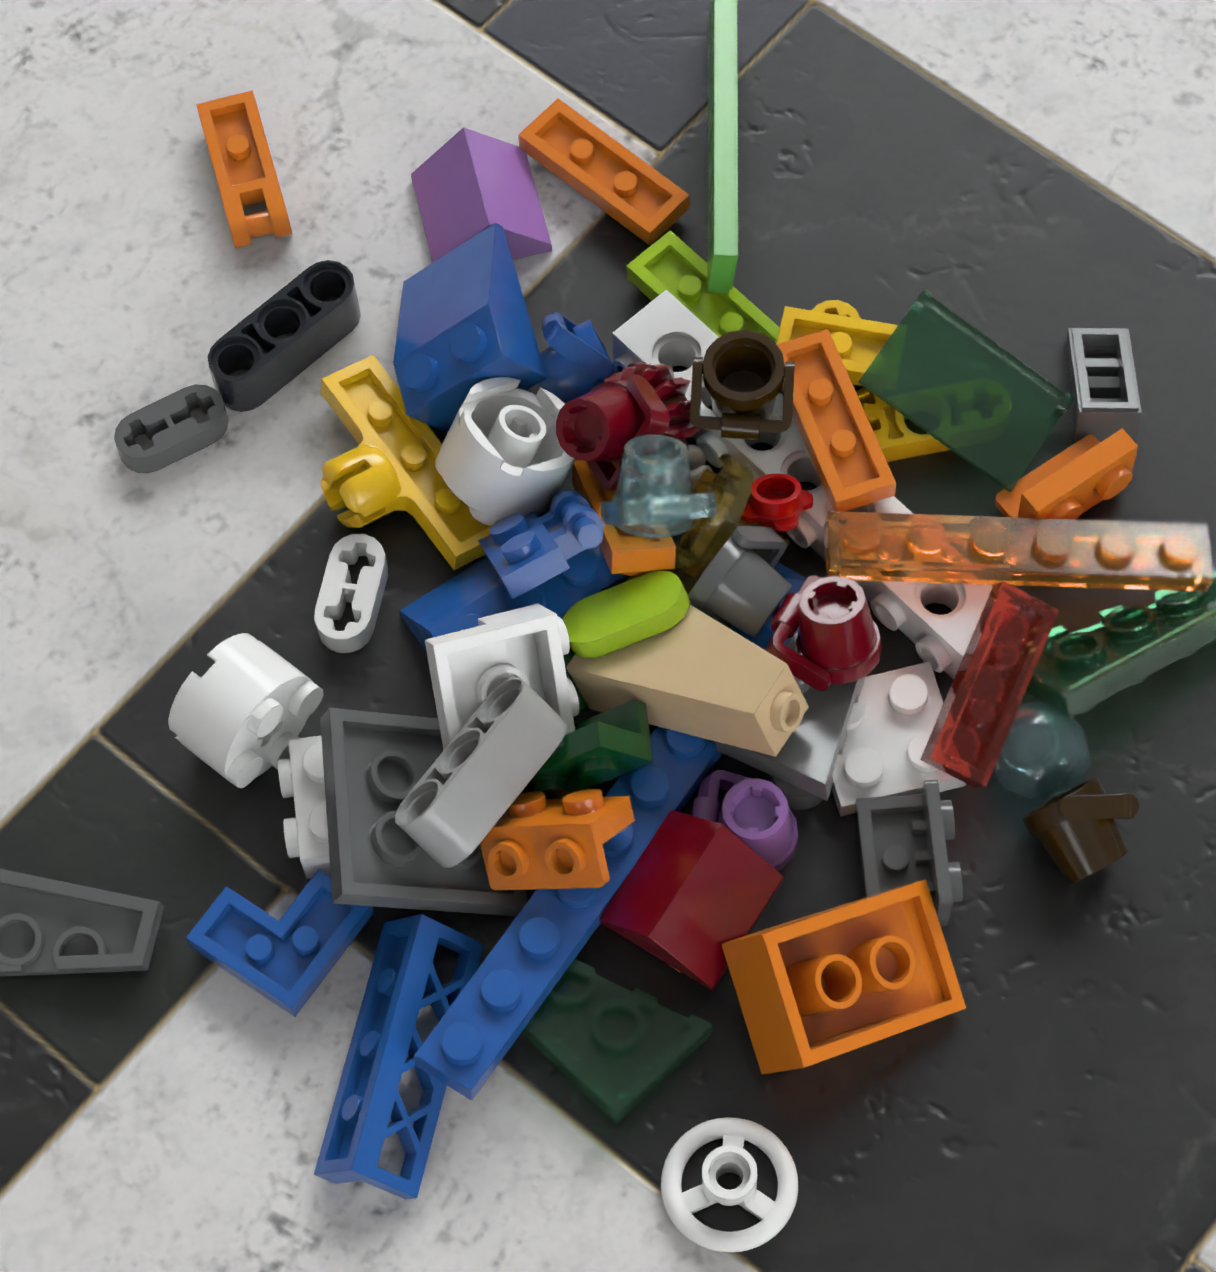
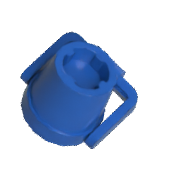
[538,311,616,404]

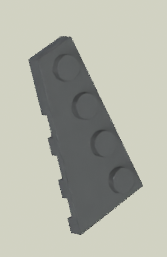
[0,869,165,977]

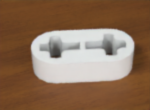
[314,534,388,653]

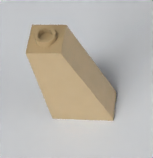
[566,576,809,757]

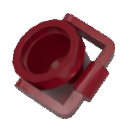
[556,374,670,494]
[765,576,882,691]

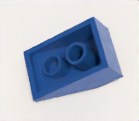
[393,223,547,433]

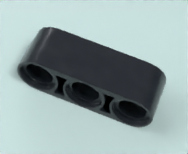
[207,260,361,412]

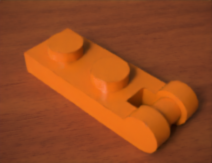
[196,90,293,249]

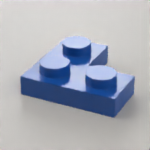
[186,869,374,1017]

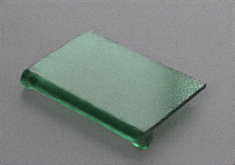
[858,289,1074,493]

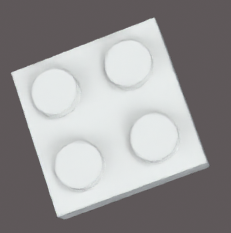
[831,661,967,817]

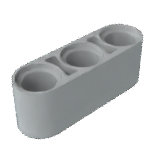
[395,677,567,868]

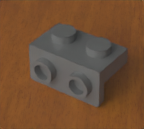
[855,780,963,926]

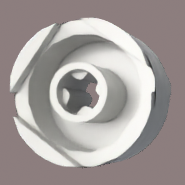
[435,377,575,526]
[168,633,323,788]

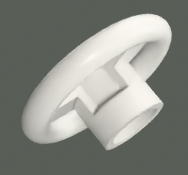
[661,1117,798,1253]

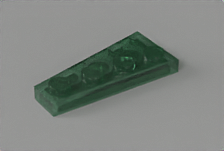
[989,570,1216,718]

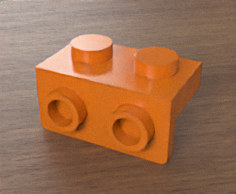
[995,428,1138,547]
[480,789,635,890]

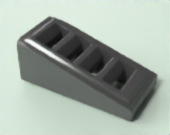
[1067,328,1142,443]

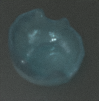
[987,701,1091,801]

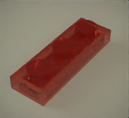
[920,581,1059,788]

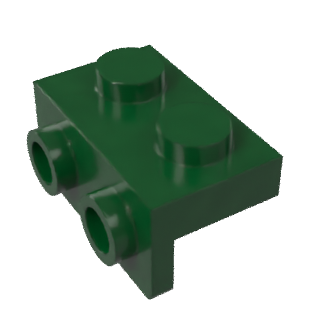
[522,699,653,799]

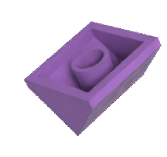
[411,127,552,262]

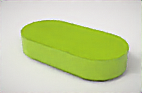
[562,570,690,658]

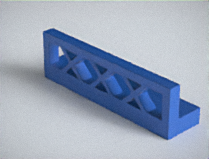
[314,914,484,1200]

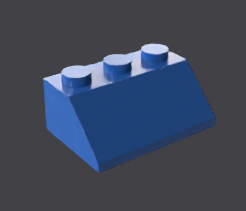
[399,545,624,652]

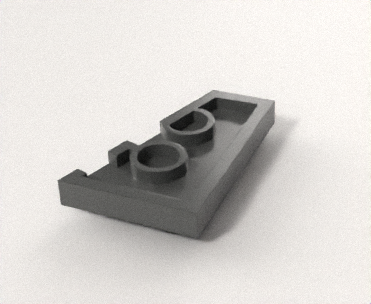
[715,630,865,801]

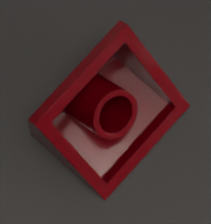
[599,810,784,991]

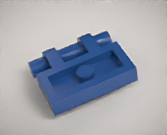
[478,489,604,599]

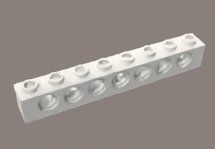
[612,290,1018,684]

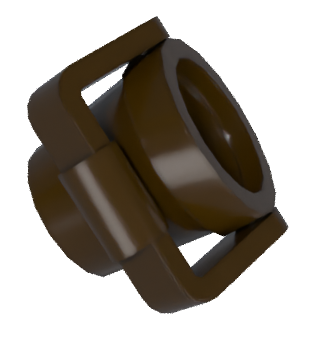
[690,330,795,440]
[1022,777,1139,884]

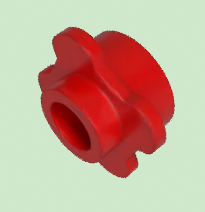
[739,473,813,531]

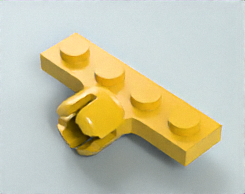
[320,355,492,570]

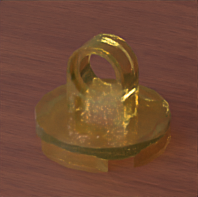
[675,454,790,577]

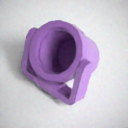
[692,770,798,871]

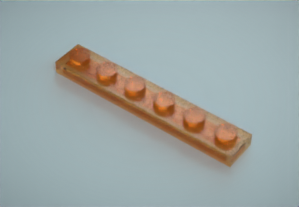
[824,511,1214,592]

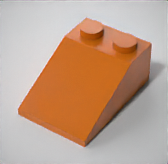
[721,879,966,1074]

